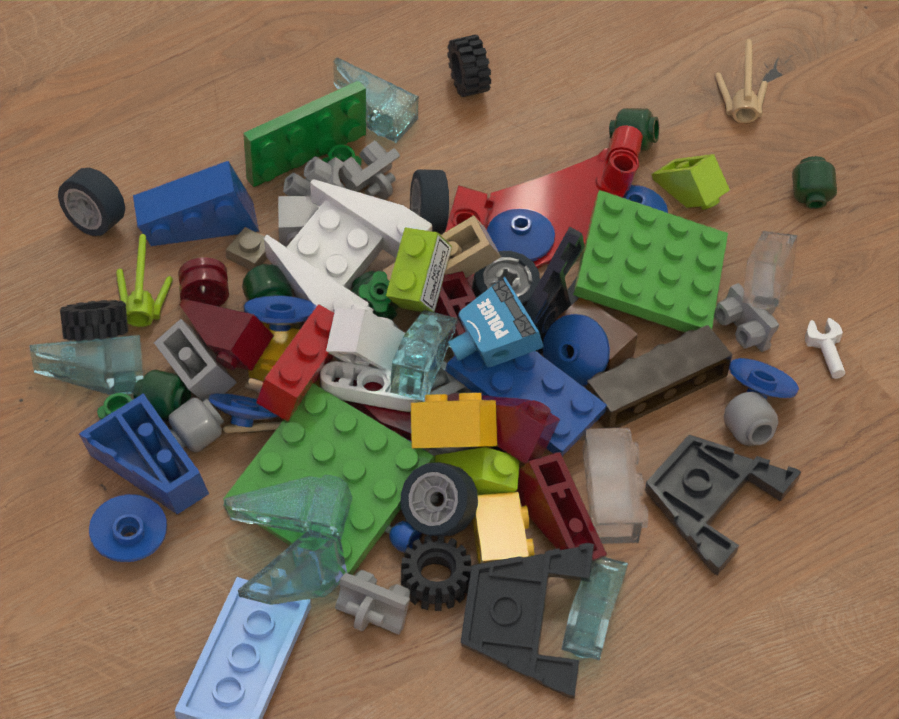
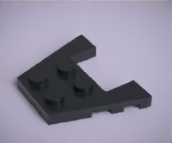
[525,227,585,355]
[645,435,801,576]
[460,543,594,699]

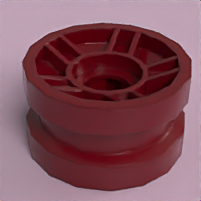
[178,257,229,307]

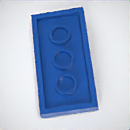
[445,351,607,456]

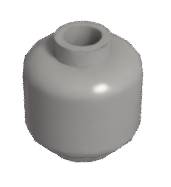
[724,392,779,446]
[168,398,224,453]

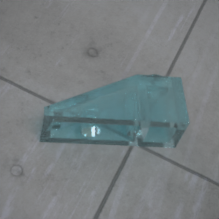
[333,57,419,143]
[390,310,458,402]
[29,335,144,395]
[223,475,353,540]
[238,530,347,605]
[561,557,628,660]

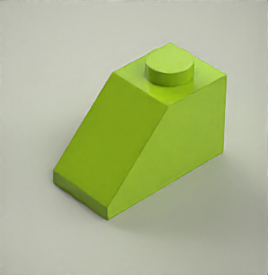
[651,154,730,210]
[434,447,520,495]

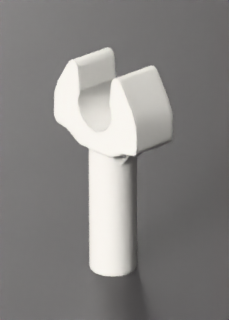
[805,318,845,379]

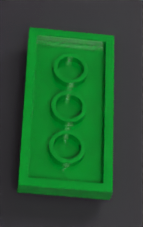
[243,80,366,187]

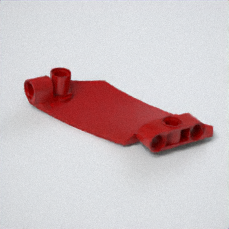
[445,126,643,291]

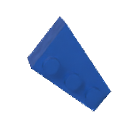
[133,161,259,246]
[79,394,209,514]

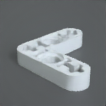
[320,321,441,412]

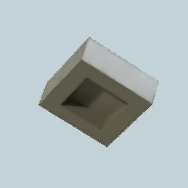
[226,227,267,270]

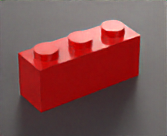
[256,304,334,421]

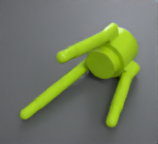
[116,234,173,327]

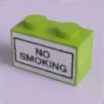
[386,227,452,314]

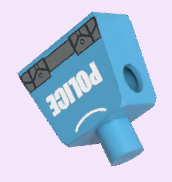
[448,277,544,367]

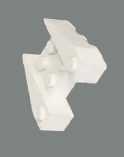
[264,179,432,312]

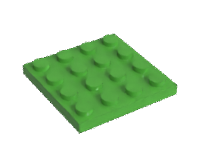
[573,190,728,332]
[223,383,435,578]

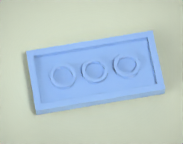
[175,577,311,719]

